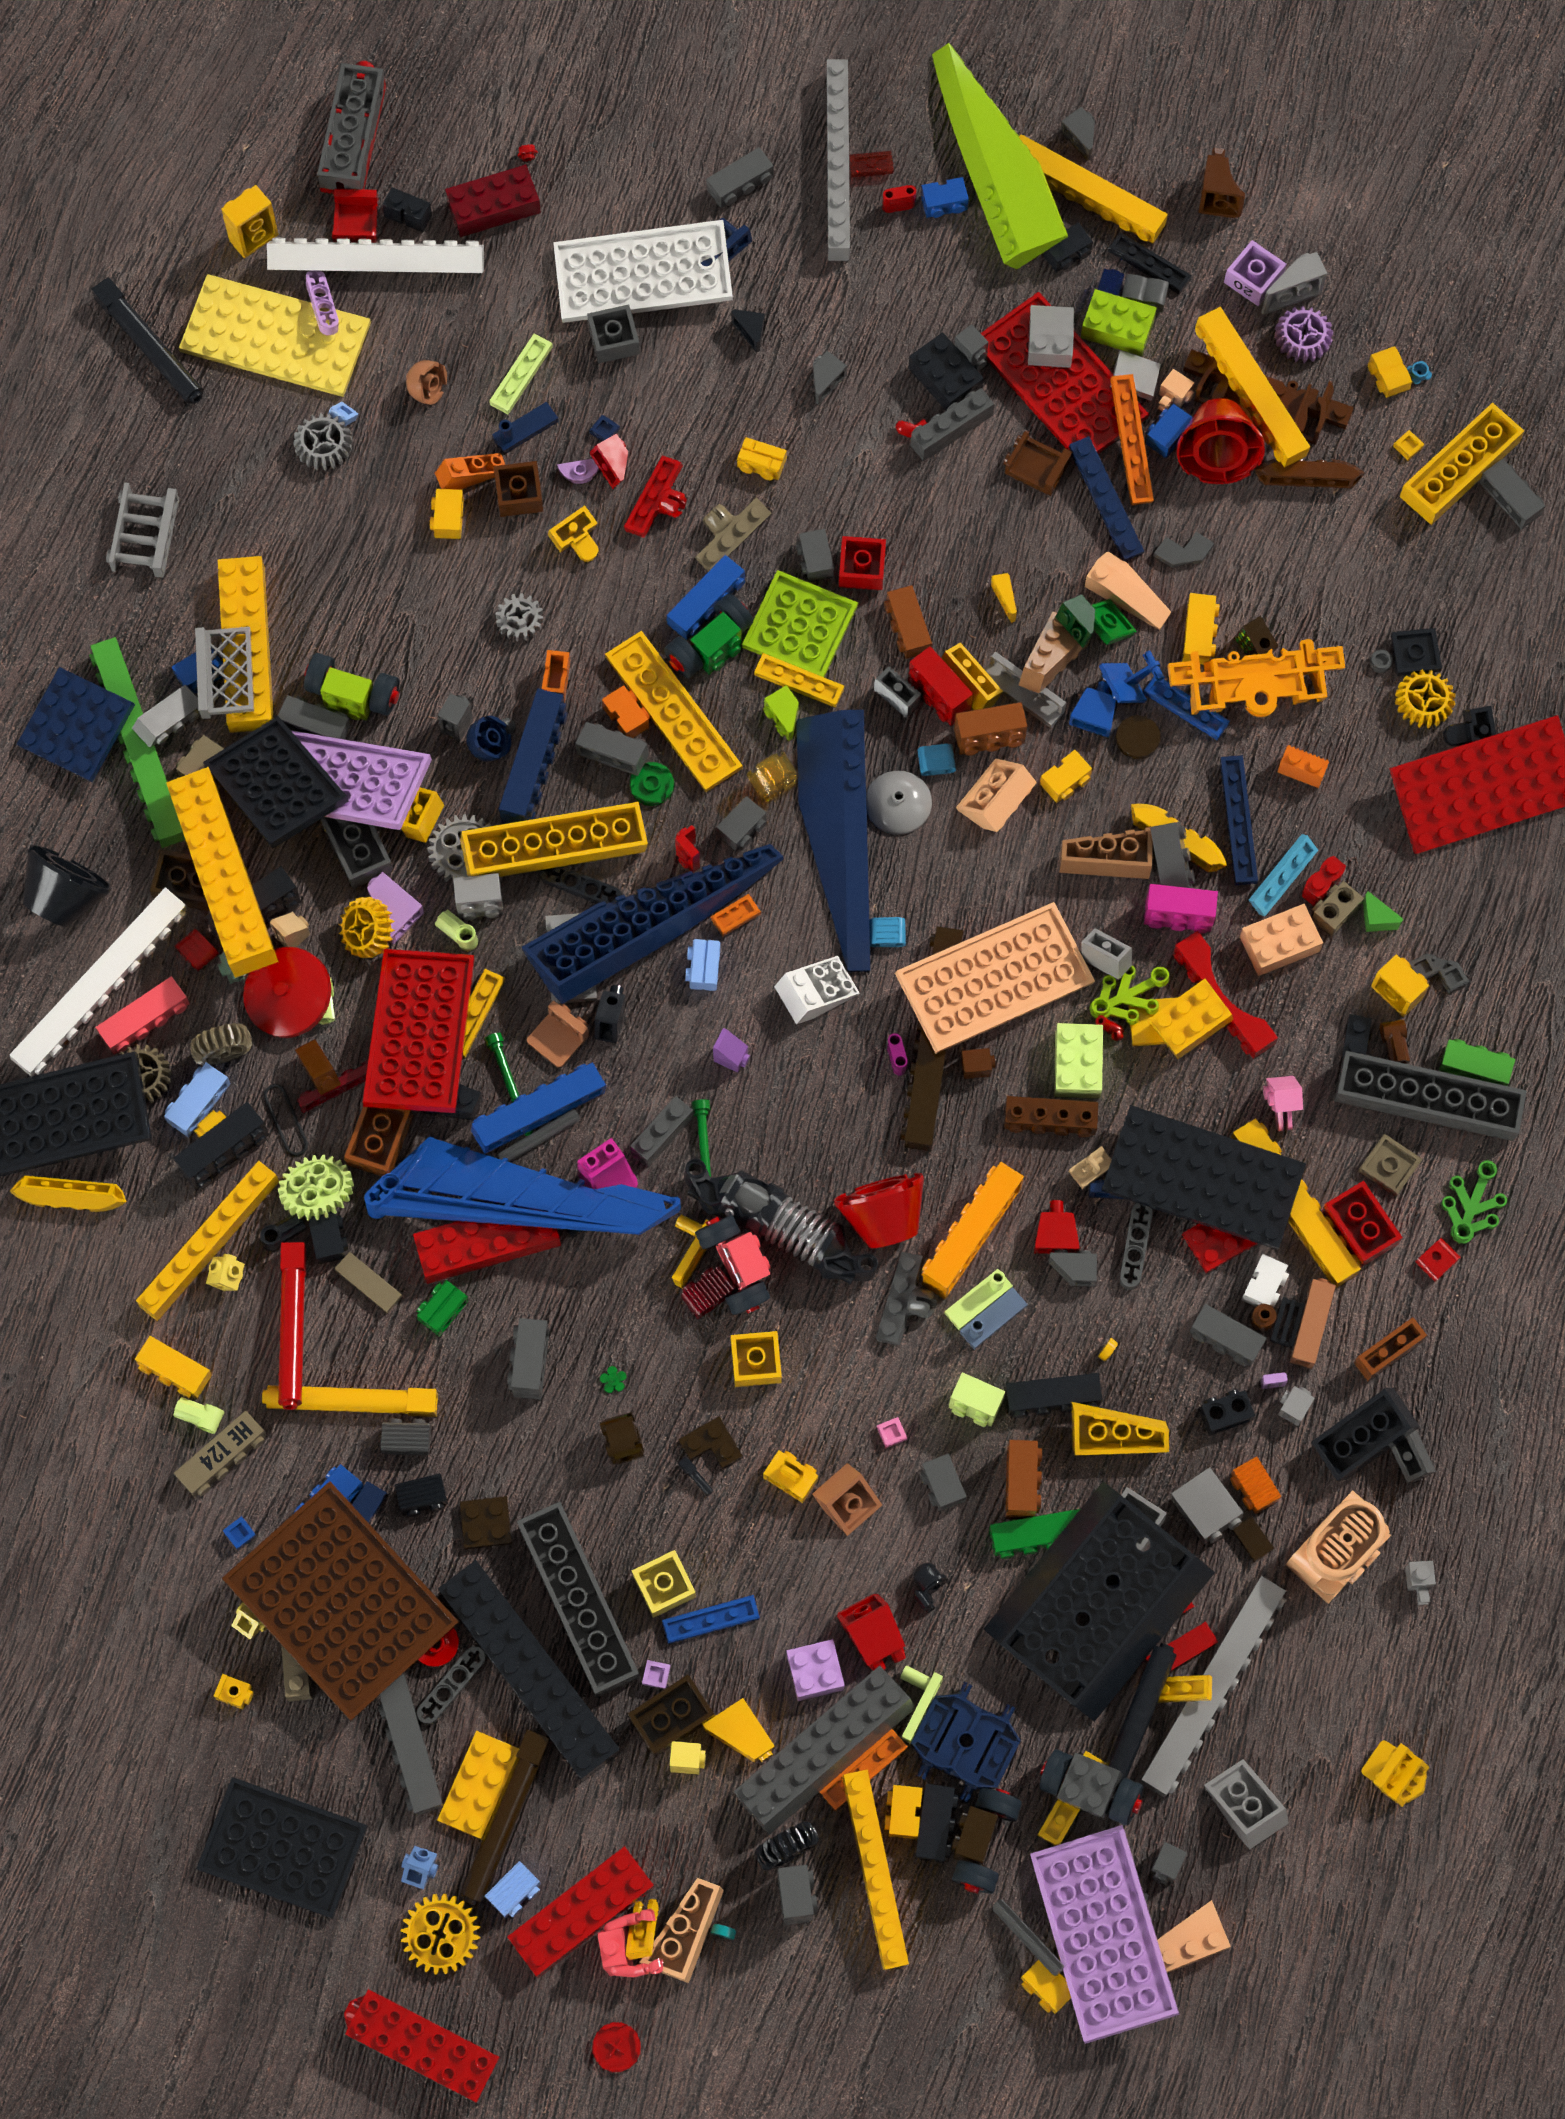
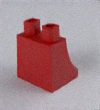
[836,1594,906,1671]

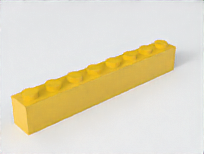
[1019,134,1168,244]
[1195,307,1310,468]
[1231,1118,1361,1289]
[136,1161,279,1321]
[842,1770,909,1970]

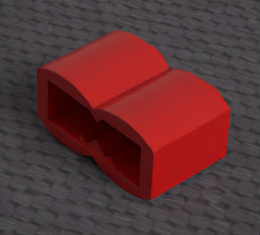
[1302,856,1346,906]

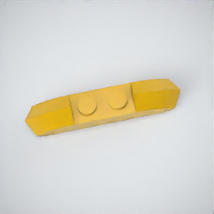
[1131,804,1227,873]
[10,1176,126,1212]

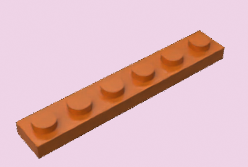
[1110,374,1154,505]

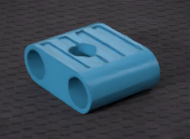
[917,744,956,776]
[869,917,906,947]

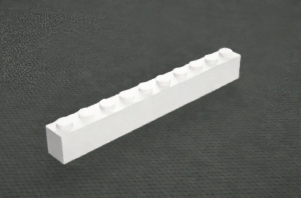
[267,238,484,273]
[10,887,187,1077]

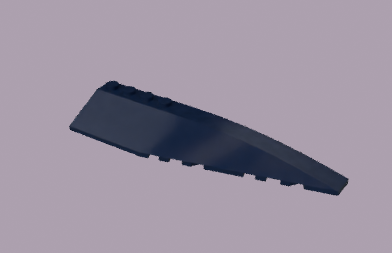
[797,710,870,972]
[522,844,784,1004]

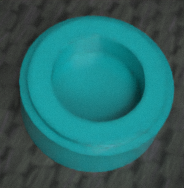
[711,1924,736,1940]

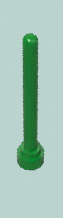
[484,1033,532,1136]
[691,1099,711,1177]

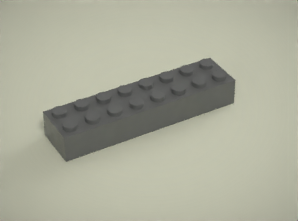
[1334,1051,1527,1141]
[517,1502,640,1698]
[734,1666,915,1835]

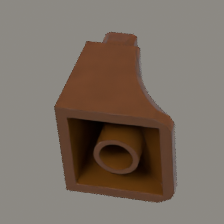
[1198,148,1245,218]

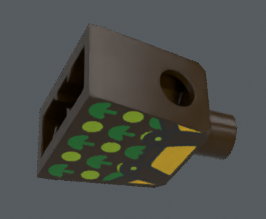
[1234,615,1278,657]

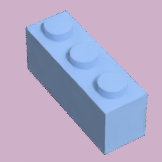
[164,1062,231,1137]

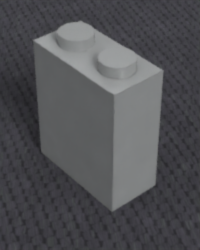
[1171,1467,1243,1544]

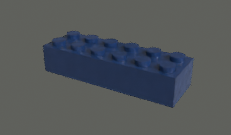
[499,688,568,825]

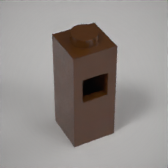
[295,1039,341,1095]

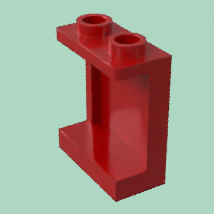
[332,189,379,243]

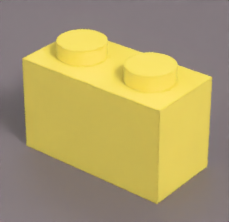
[670,1741,706,1775]

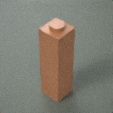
[1289,1278,1336,1369]

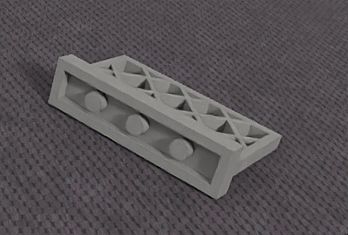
[195,627,254,719]

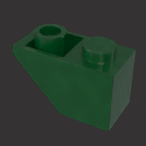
[1055,594,1095,648]

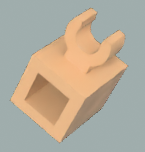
[1158,369,1195,411]

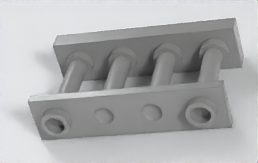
[106,483,179,578]

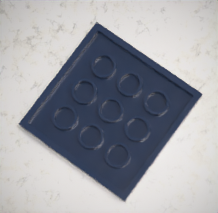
[16,667,135,783]

